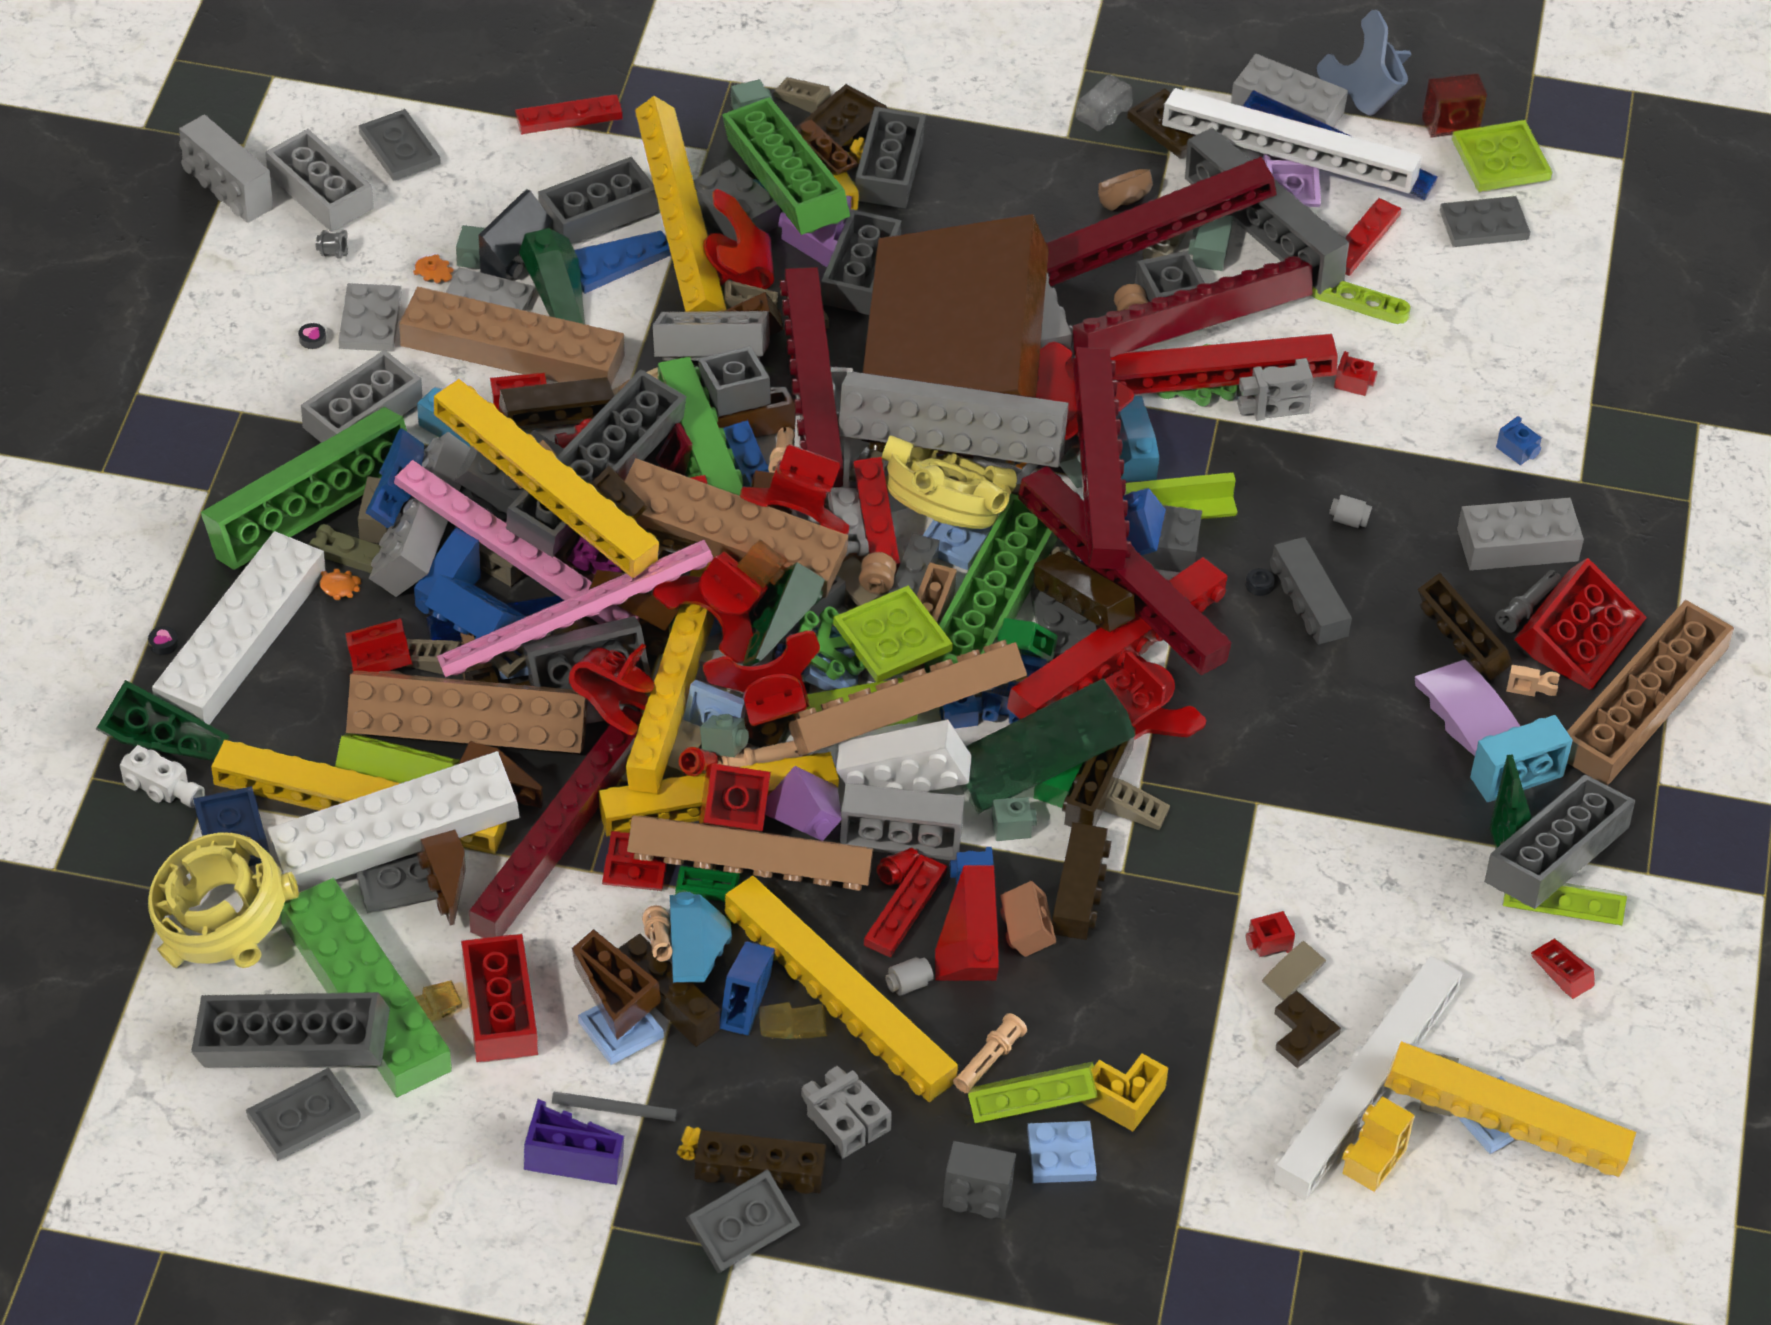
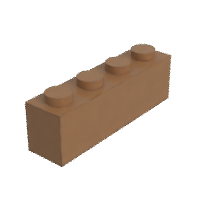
[907,563,957,672]

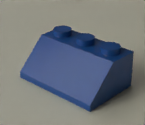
[1081,488,1166,562]
[424,574,526,639]

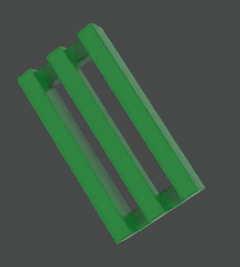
[675,866,739,902]

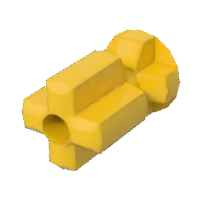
[848,137,865,164]
[677,1126,701,1160]

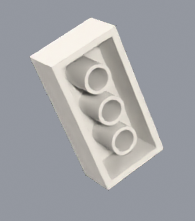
[836,720,971,792]

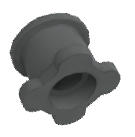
[315,230,348,259]

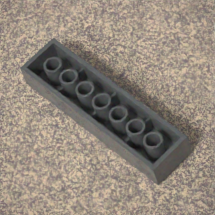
[1185,128,1349,294]
[506,369,686,558]

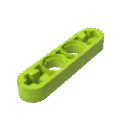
[1312,281,1411,324]

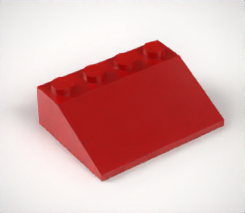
[1514,558,1647,690]

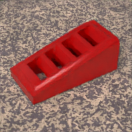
[1531,938,1595,999]

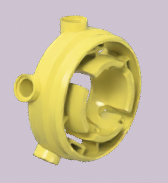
[881,435,1017,529]
[148,833,299,969]

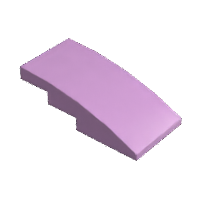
[1262,153,1321,207]
[1415,660,1520,756]

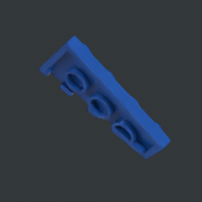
[575,230,671,294]

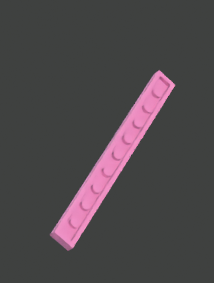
[394,460,640,624]
[437,540,713,677]

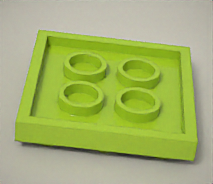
[1452,120,1553,192]
[833,585,953,683]

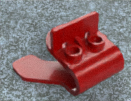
[704,189,774,289]
[1036,342,1134,440]
[740,444,849,535]
[653,551,769,663]
[703,630,820,726]
[569,643,655,735]
[1089,651,1206,740]

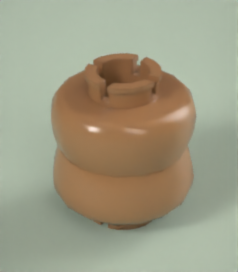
[1114,284,1149,311]
[859,552,897,594]

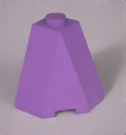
[778,196,852,267]
[765,766,842,841]

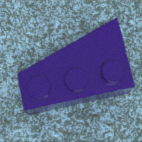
[524,1099,624,1185]

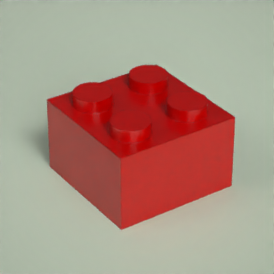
[699,763,771,832]

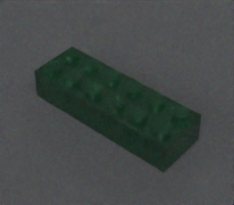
[959,678,1135,814]

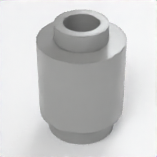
[1329,495,1372,528]
[886,957,933,996]

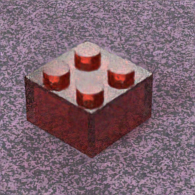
[1422,73,1487,138]

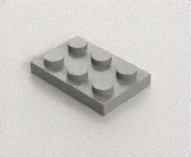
[445,267,535,311]
[338,283,402,351]

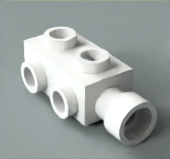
[120,745,205,808]

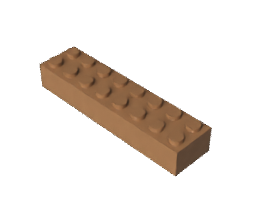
[399,286,625,386]
[625,459,849,598]
[1567,599,1734,786]
[788,640,1027,756]
[346,671,588,753]
[627,815,874,890]

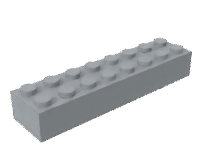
[839,371,1069,467]

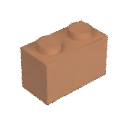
[1000,881,1056,957]

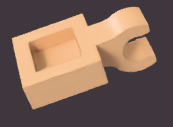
[1506,665,1560,697]

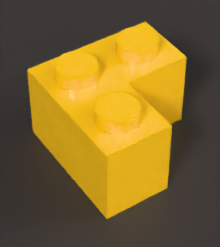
[1080,1054,1168,1131]
[1342,1096,1415,1192]

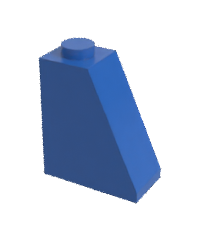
[414,528,481,619]
[720,942,775,1036]

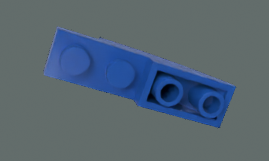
[723,420,790,509]
[365,428,424,528]

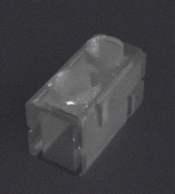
[1076,74,1133,131]

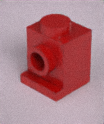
[1334,351,1378,396]
[1245,911,1295,957]

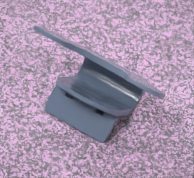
[1317,10,1411,115]

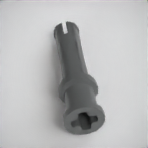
[1495,570,1562,633]

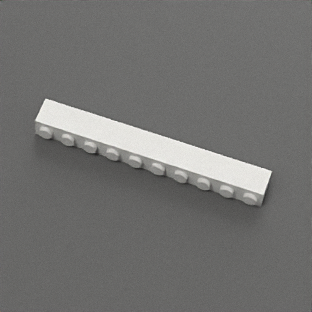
[1162,88,1422,193]
[1273,955,1462,1201]

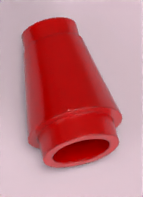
[679,747,718,776]
[877,848,920,885]

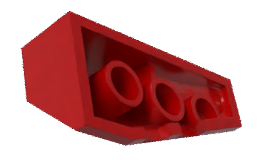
[935,865,999,981]

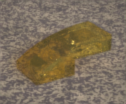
[415,980,462,1022]
[759,1002,826,1039]

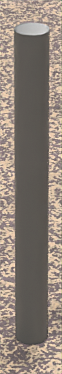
[552,1091,677,1122]

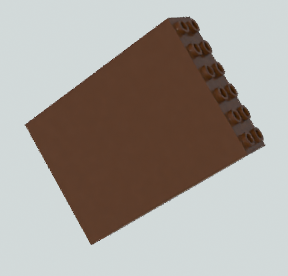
[863,214,1049,398]

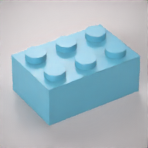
[1470,715,1573,803]

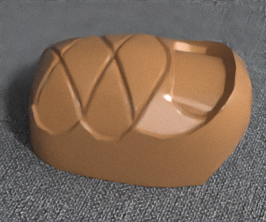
[1098,169,1153,211]

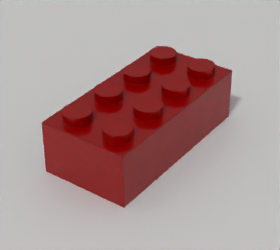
[461,934,538,1062]

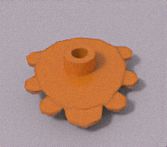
[413,254,454,284]
[319,569,361,600]

